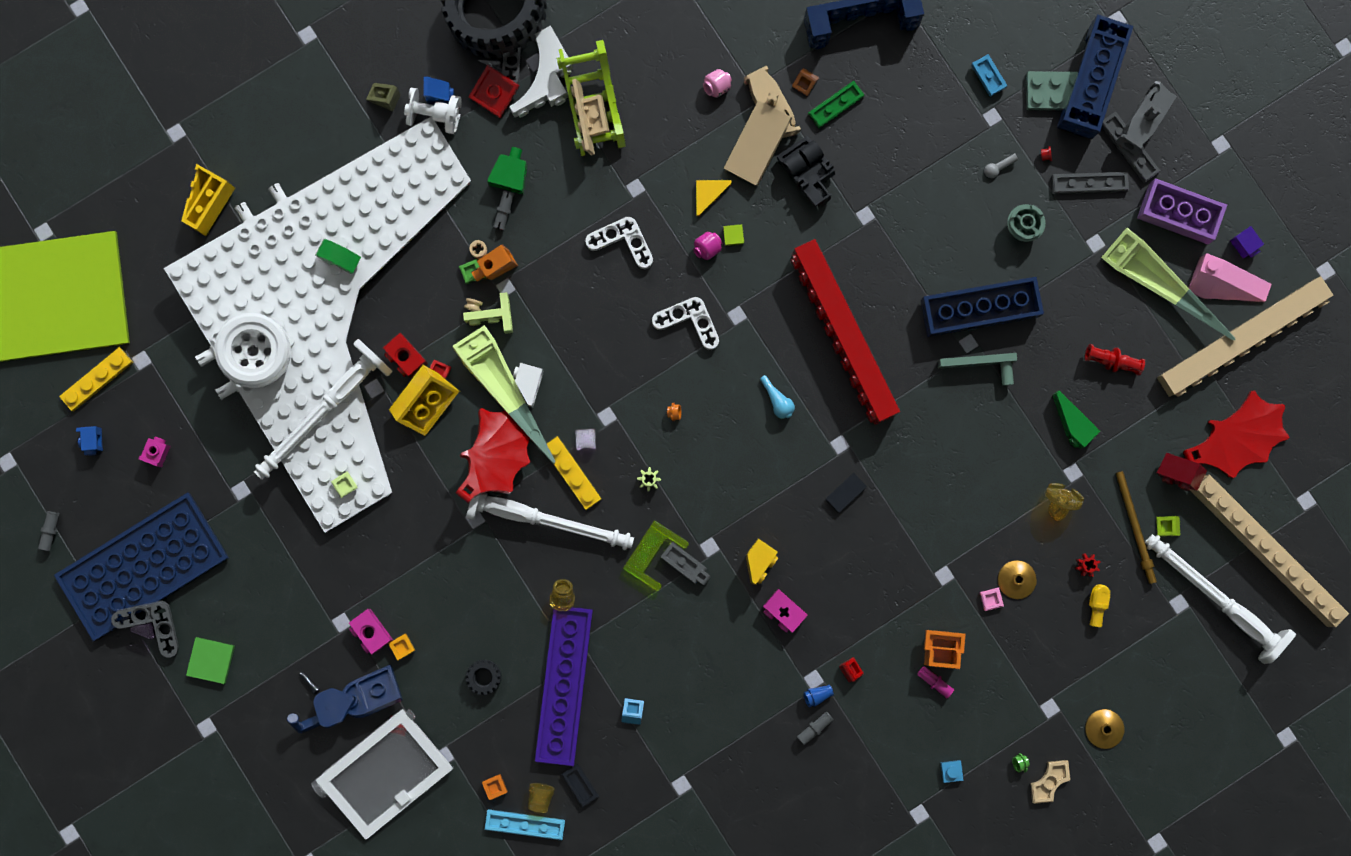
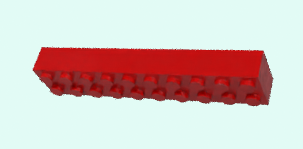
[790,239,900,425]

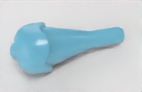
[760,375,795,419]

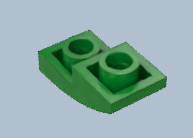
[315,239,361,274]

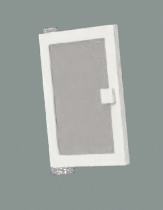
[311,709,453,839]

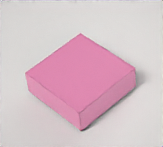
[979,588,1004,611]

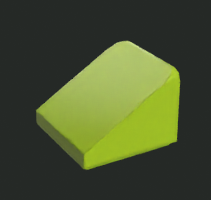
[1157,516,1180,536]

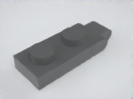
[661,542,711,585]

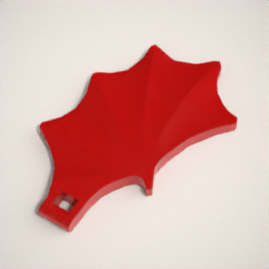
[1183,391,1290,478]
[456,408,530,503]

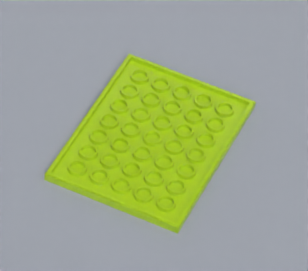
[0,231,130,362]

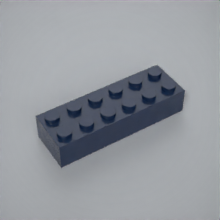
[920,277,1044,337]

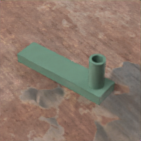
[937,353,1017,386]

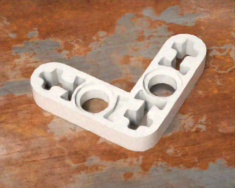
[585,217,653,269]
[652,297,719,350]

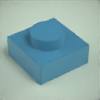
[940,760,963,783]

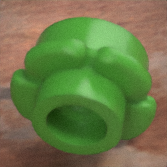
[1012,753,1030,772]

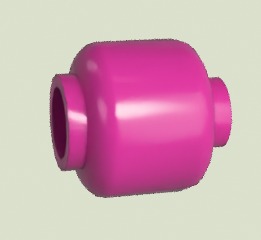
[694,232,722,260]

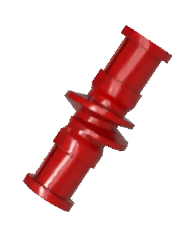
[1084,344,1145,376]

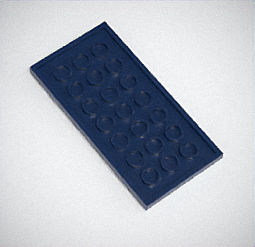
[54,492,229,641]

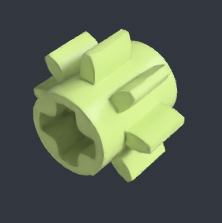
[637,467,661,492]

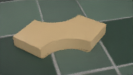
[1030,760,1070,803]

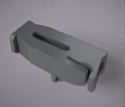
[1116,81,1177,155]

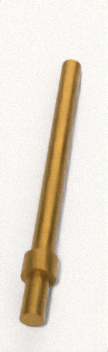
[1116,471,1157,584]

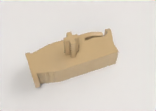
[743,66,801,138]

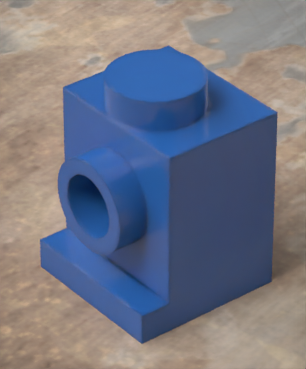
[76,426,103,455]

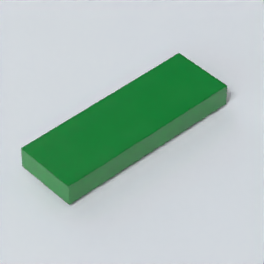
[808,81,865,129]

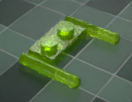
[623,520,689,591]

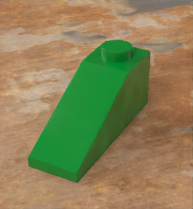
[1052,391,1100,449]

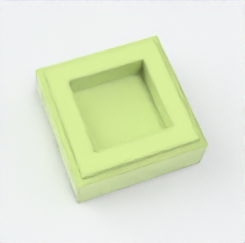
[331,471,358,498]

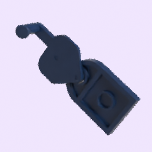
[287,665,403,733]

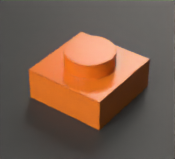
[482,774,508,800]

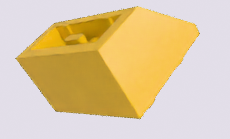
[746,539,778,585]

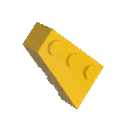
[181,164,235,236]

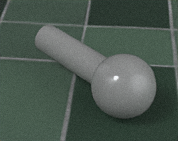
[984,153,1018,179]

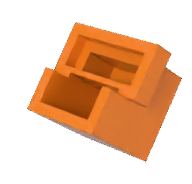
[924,630,965,669]

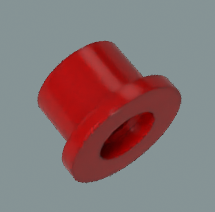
[1041,146,1052,161]

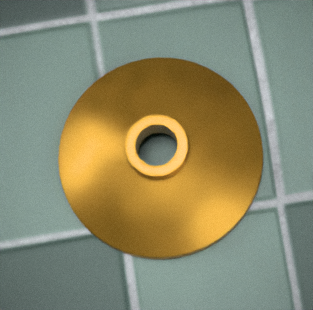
[998,560,1037,599]
[1085,709,1124,749]

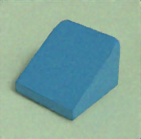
[622,698,644,725]

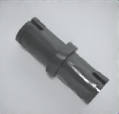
[493,191,515,231]
[38,511,60,551]
[797,711,834,745]

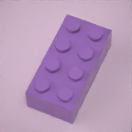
[1137,178,1227,244]

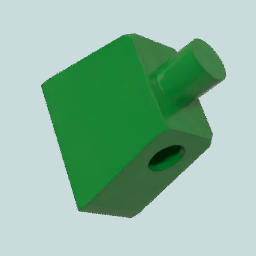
[487,147,527,195]

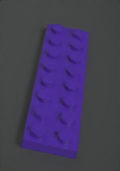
[535,605,593,766]

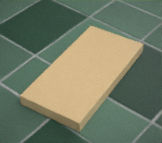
[724,100,792,186]

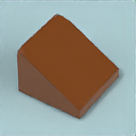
[792,68,819,96]

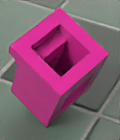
[139,436,170,467]

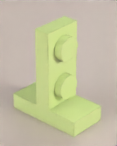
[463,292,513,334]

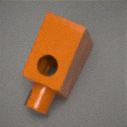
[471,245,518,281]

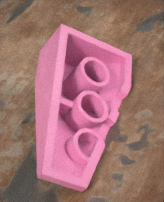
[1189,253,1272,302]

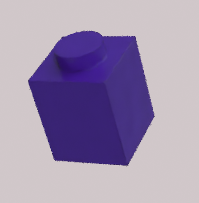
[1230,226,1264,258]

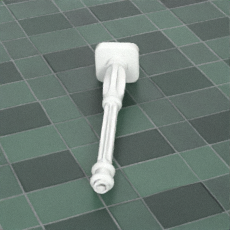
[254,339,393,479]
[466,493,634,550]
[1145,534,1296,664]

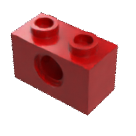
[383,333,428,378]

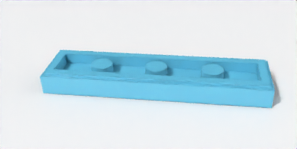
[485,809,565,840]

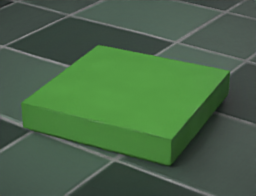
[186,637,235,684]

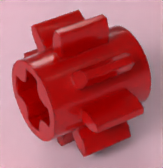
[1075,554,1100,577]

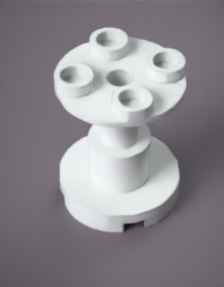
[404,88,461,134]

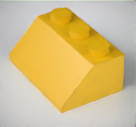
[389,365,459,436]

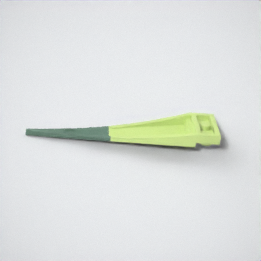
[1101,228,1236,340]
[453,325,555,464]

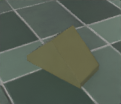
[366,83,401,111]

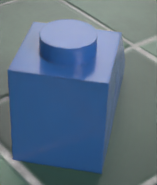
[424,77,454,105]

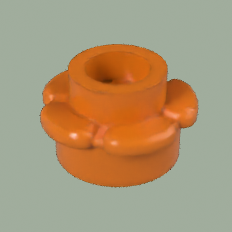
[667,403,682,421]

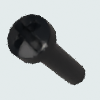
[299,672,320,694]

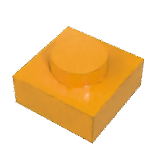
[388,634,415,660]

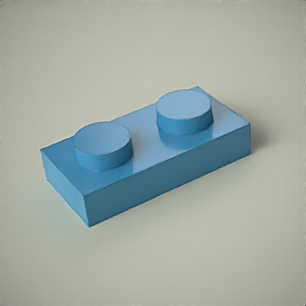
[971,54,1007,97]

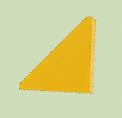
[696,180,731,216]

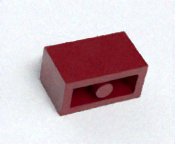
[1157,453,1207,491]

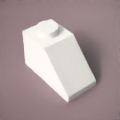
[513,363,544,408]

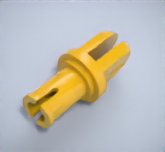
[1089,584,1110,627]

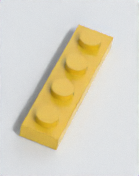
[59,347,133,412]
[547,436,601,510]

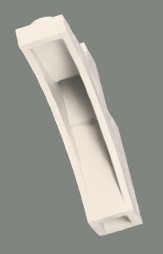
[510,26,573,118]

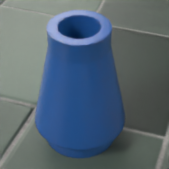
[803,685,834,707]

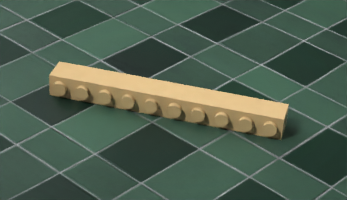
[1157,276,1333,397]
[1190,475,1349,627]

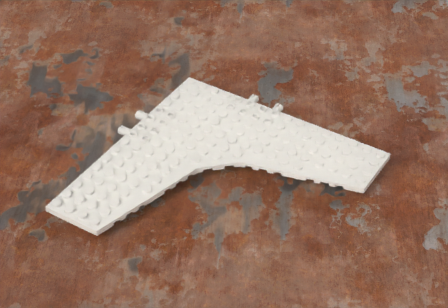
[164,116,471,533]

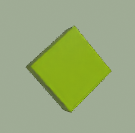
[723,224,744,246]

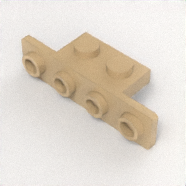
[571,79,609,156]

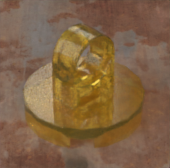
[1045,483,1084,521]

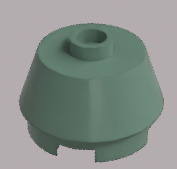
[1007,204,1046,242]

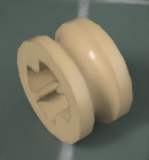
[470,240,487,259]
[464,298,483,312]

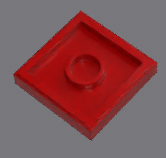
[469,65,520,118]

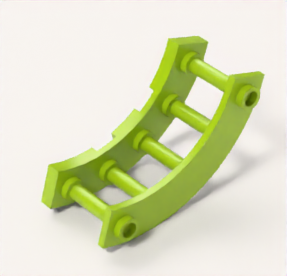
[556,40,626,156]

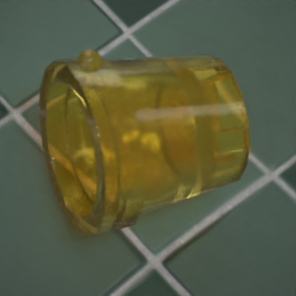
[550,579,575,611]
[528,783,555,813]

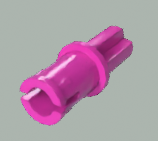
[918,666,954,699]

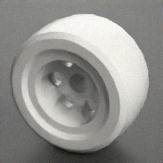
[214,313,291,388]

